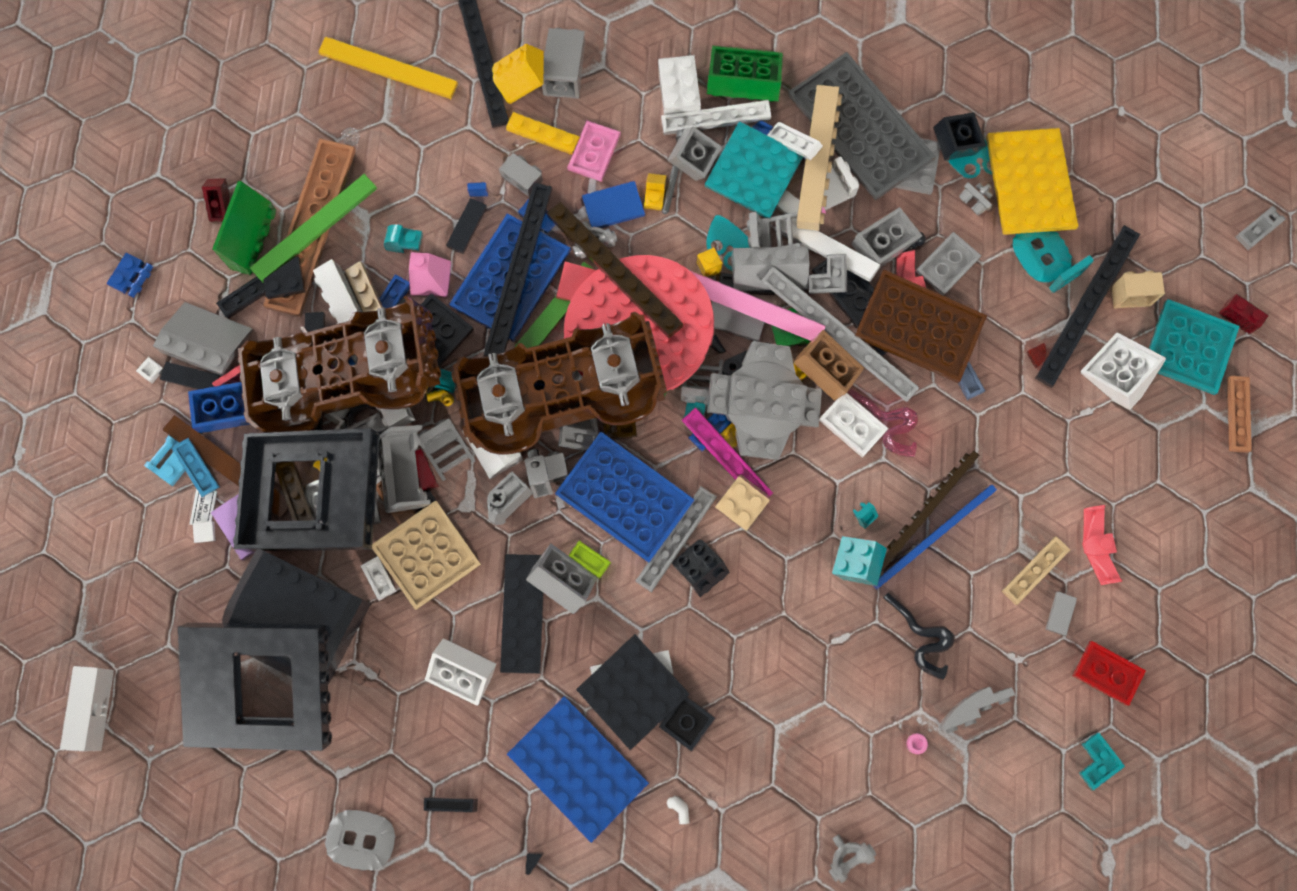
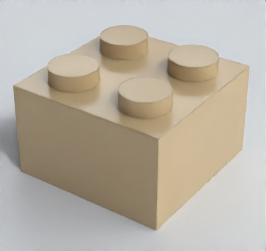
[1111,271,1165,308]
[716,475,772,531]

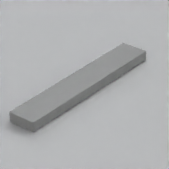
[635,486,717,593]

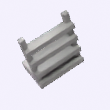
[747,212,801,248]
[681,360,723,405]
[419,418,475,481]

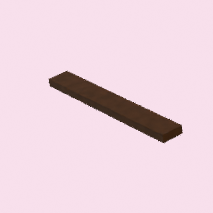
[162,415,289,518]

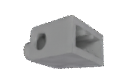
[524,449,553,498]

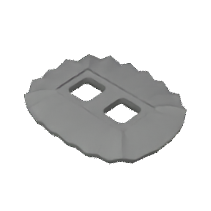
[325,810,395,870]

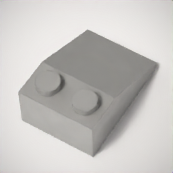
[851,207,922,269]

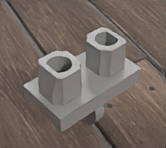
[959,182,993,216]

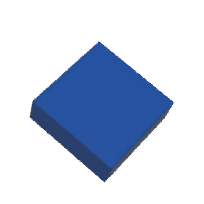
[467,182,488,197]

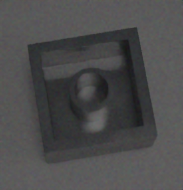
[933,112,986,160]
[659,697,717,752]

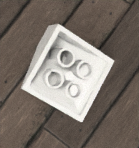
[1081,333,1166,410]

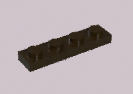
[276,462,316,521]

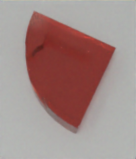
[1026,343,1047,368]

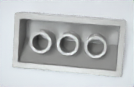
[731,247,809,292]

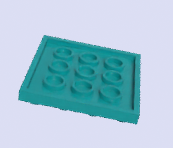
[704,121,803,218]
[1148,299,1240,395]

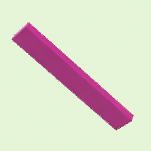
[681,407,773,496]

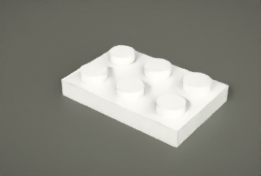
[819,393,888,458]

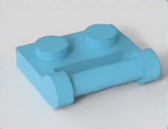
[144,435,185,486]

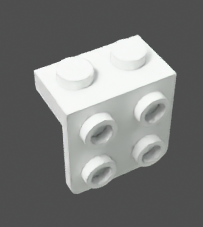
[824,156,859,210]

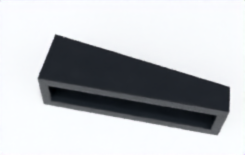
[423,797,478,813]

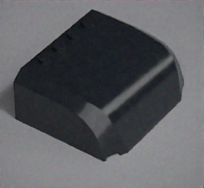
[222,548,371,684]

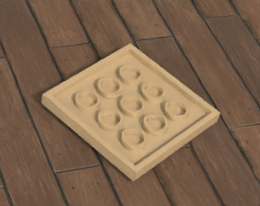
[372,501,481,610]

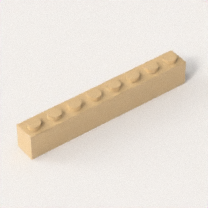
[797,85,842,231]

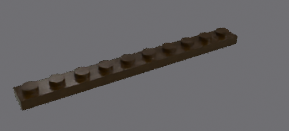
[547,202,683,338]

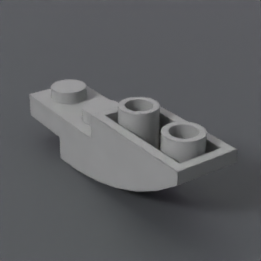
[938,687,1015,733]

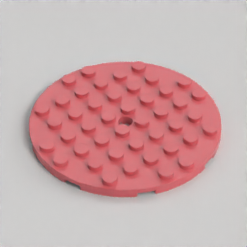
[564,255,715,391]

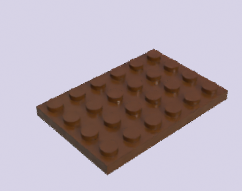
[855,269,987,383]

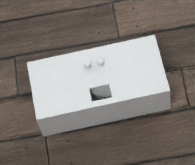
[60,666,114,751]

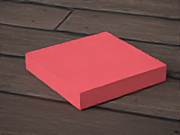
[556,262,596,301]

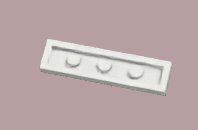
[767,122,822,160]

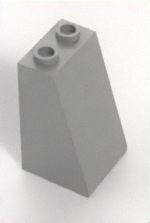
[542,28,585,98]

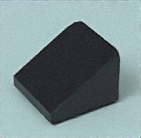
[525,852,544,875]

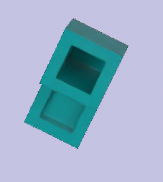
[383,225,423,253]

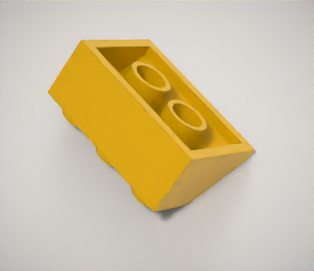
[492,43,544,104]

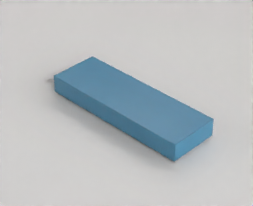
[171,438,220,497]

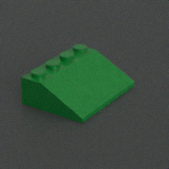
[707,46,783,102]
[212,181,276,275]

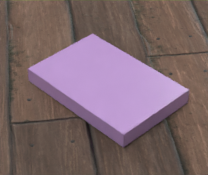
[211,494,255,560]

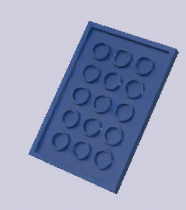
[449,213,571,342]
[555,432,694,563]
[507,696,649,843]

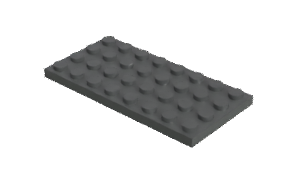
[788,52,936,201]

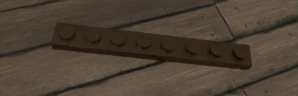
[881,451,980,572]

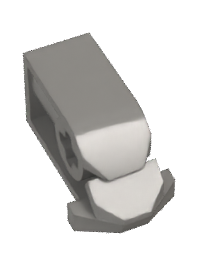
[487,471,533,525]

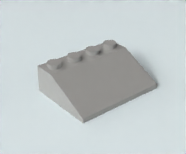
[153,302,253,377]

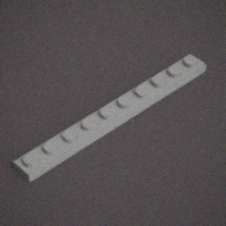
[761,267,919,402]

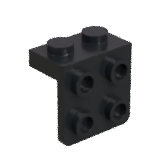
[672,539,730,597]

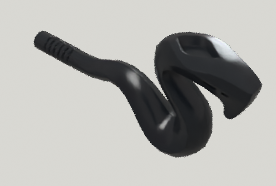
[883,593,955,680]

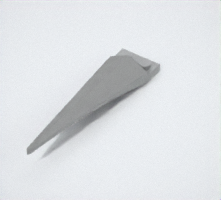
[558,371,598,451]

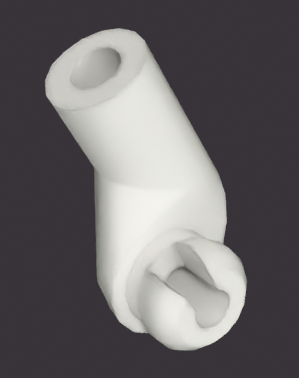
[667,796,689,824]

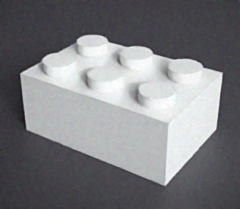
[658,55,701,115]

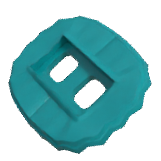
[1013,231,1072,282]

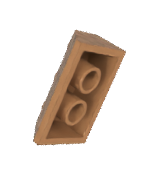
[793,330,864,401]

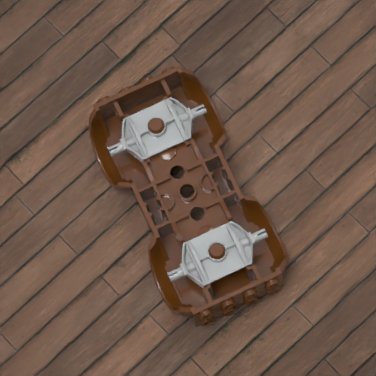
[238,296,441,433]
[452,312,667,455]

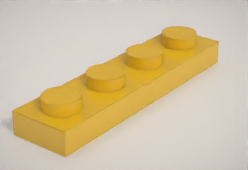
[506,112,580,155]

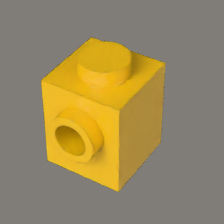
[697,247,722,277]

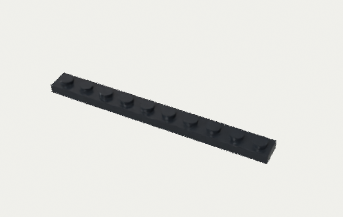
[483,183,552,357]
[1035,225,1140,388]

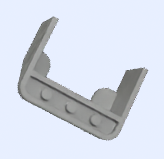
[379,425,430,513]

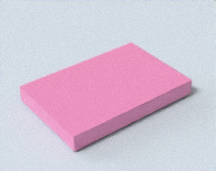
[567,121,621,182]

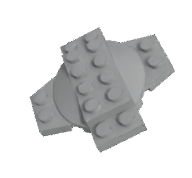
[707,341,822,460]

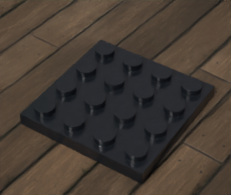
[576,634,690,751]

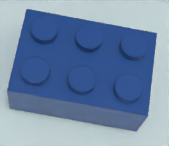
[188,382,250,433]

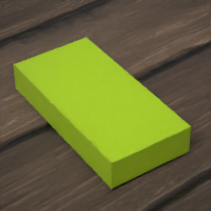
[568,541,611,579]

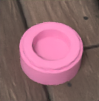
[906,734,928,754]

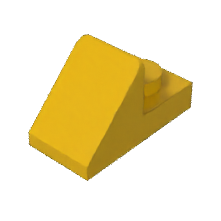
[644,173,666,210]

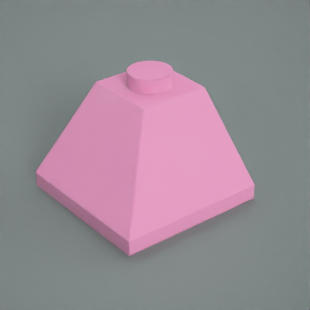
[409,252,451,297]

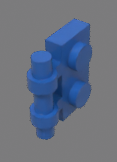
[106,253,153,298]

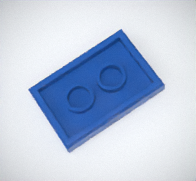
[582,181,645,228]

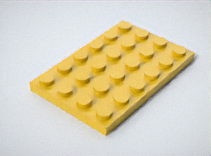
[986,128,1078,235]

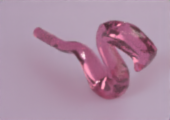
[847,388,918,457]

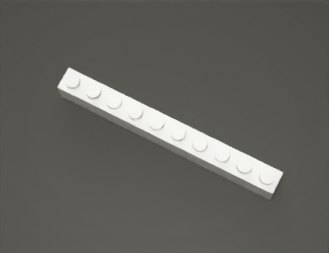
[313,259,415,428]

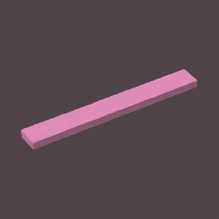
[689,270,826,341]

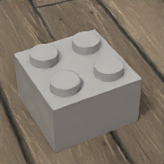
[667,126,722,181]

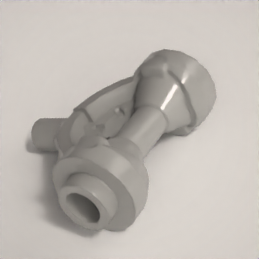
[572,221,618,259]
[829,834,877,883]

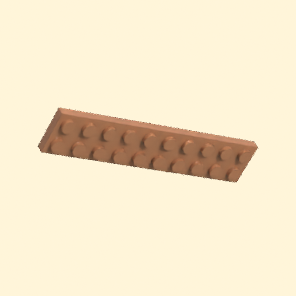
[263,139,356,317]

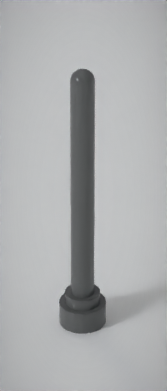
[662,130,684,214]

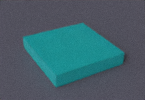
[1049,255,1094,293]

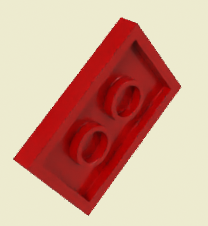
[1073,641,1146,706]

